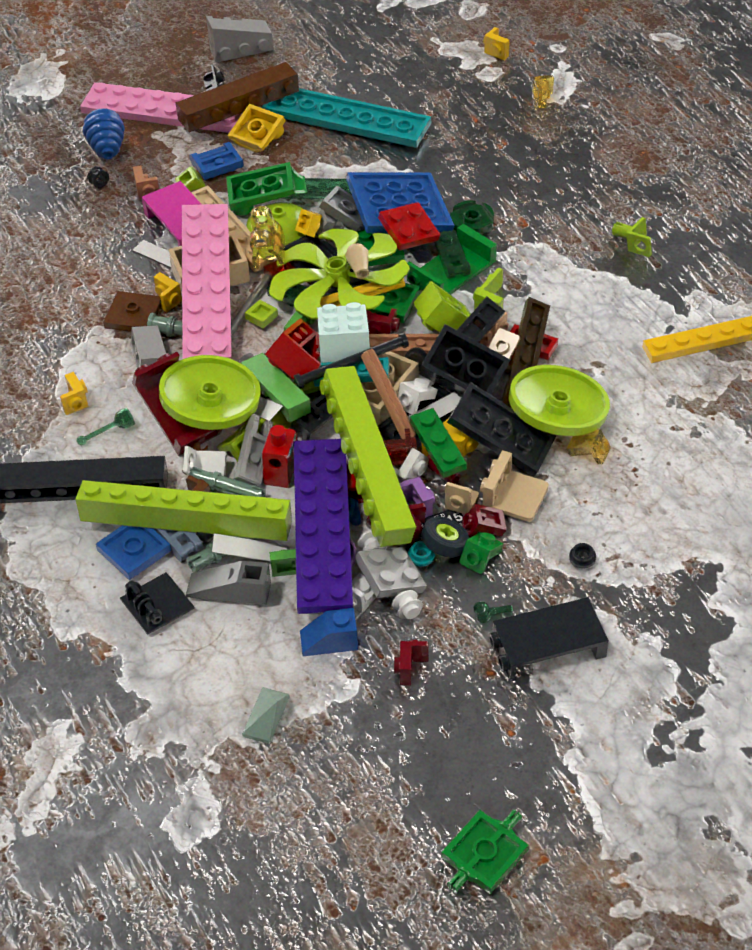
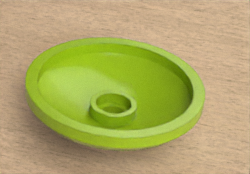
[246,202,305,250]

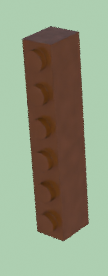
[175,62,299,133]

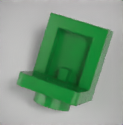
[460,532,504,574]

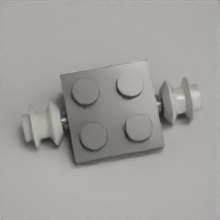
[355,530,427,619]

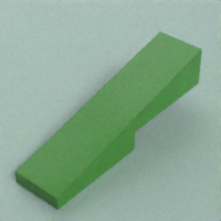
[241,353,311,423]

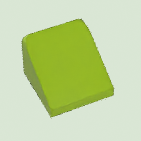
[175,166,206,192]

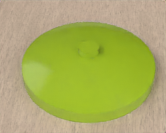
[159,355,260,430]
[509,365,610,436]

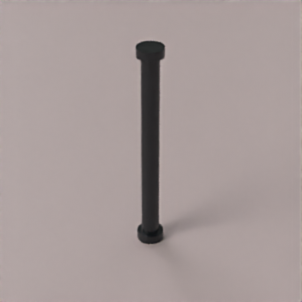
[293,333,409,389]

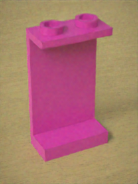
[142,181,202,247]

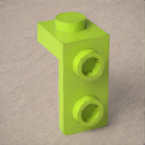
[473,267,504,310]

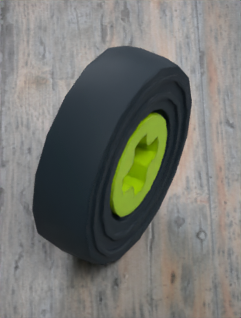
[421,516,469,558]

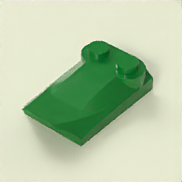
[226,162,307,216]

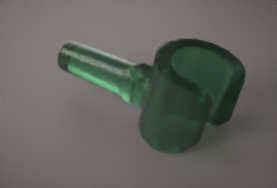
[473,601,513,623]

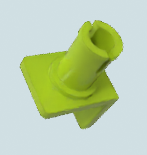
[612,217,652,257]

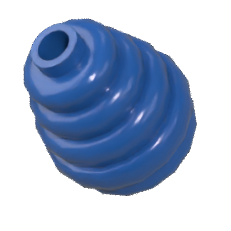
[83,108,125,159]

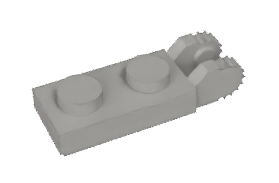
[234,414,273,487]

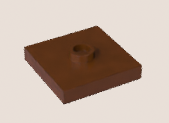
[103,291,162,332]

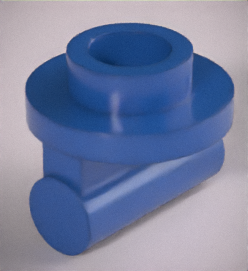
[348,496,362,526]

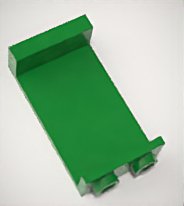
[407,224,497,295]

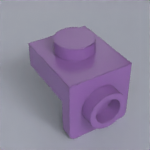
[400,476,435,518]

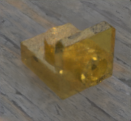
[532,75,554,109]

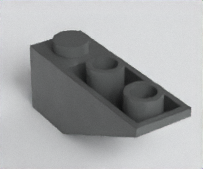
[186,561,271,605]

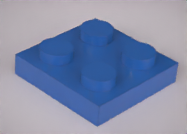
[96,525,172,580]

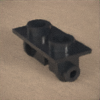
[203,64,225,91]

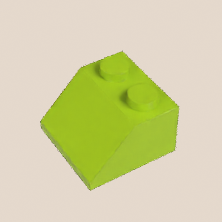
[413,281,471,332]

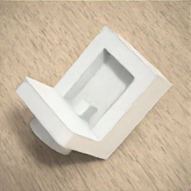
[397,378,437,415]
[393,448,430,483]

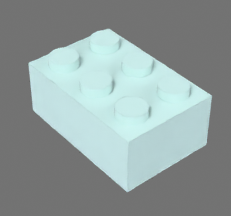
[317,302,370,363]

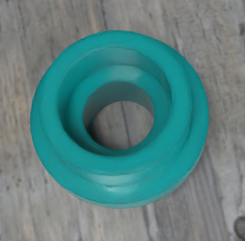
[408,541,435,567]

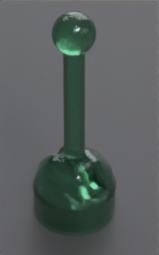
[77,407,135,446]

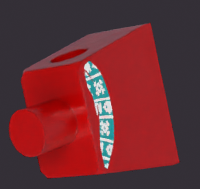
[262,425,298,488]

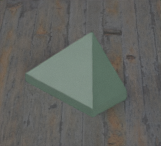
[242,687,290,744]

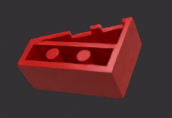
[265,318,321,379]

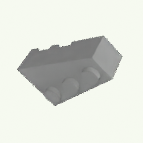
[206,16,273,63]

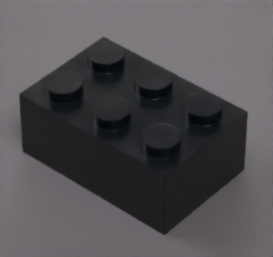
[419,324,511,397]

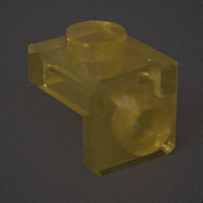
[566,429,611,465]

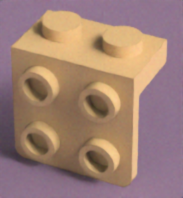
[480,450,549,522]

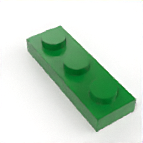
[410,408,467,478]

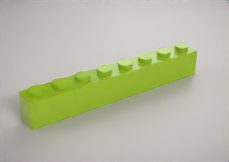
[320,366,416,547]
[75,480,292,541]

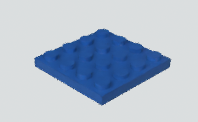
[346,172,454,234]

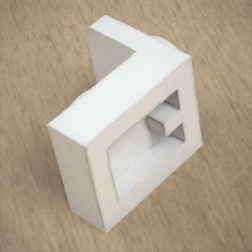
[352,573,376,613]

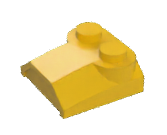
[227,104,286,153]

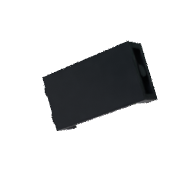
[489,597,609,682]

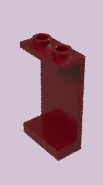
[132,352,223,456]

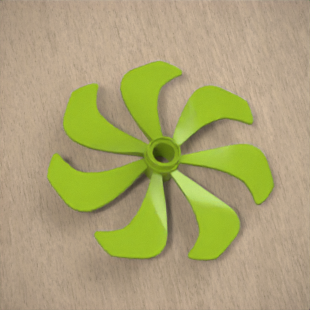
[269,229,410,319]

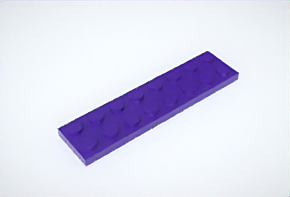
[294,439,353,614]

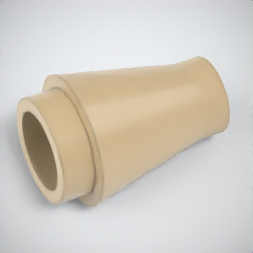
[345,243,369,279]

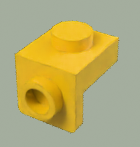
[483,27,509,61]
[60,372,89,415]

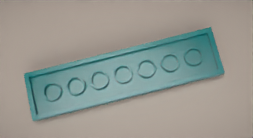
[261,88,431,148]

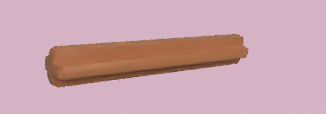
[361,349,416,442]

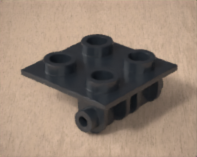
[120,572,195,635]

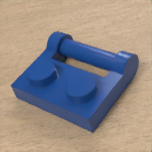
[189,142,244,180]

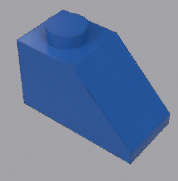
[300,608,358,657]

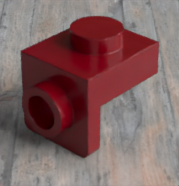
[366,308,400,334]
[394,640,429,686]

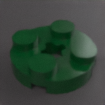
[450,200,494,235]

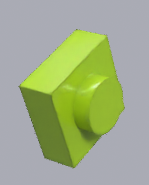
[245,300,278,329]

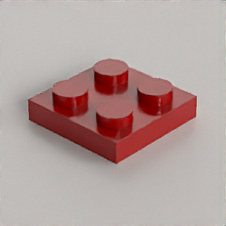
[378,202,440,251]

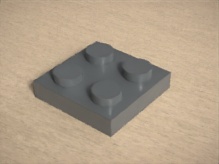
[319,186,363,232]

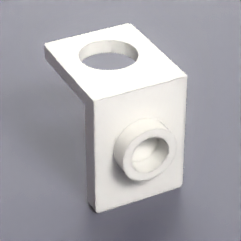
[183,446,227,476]

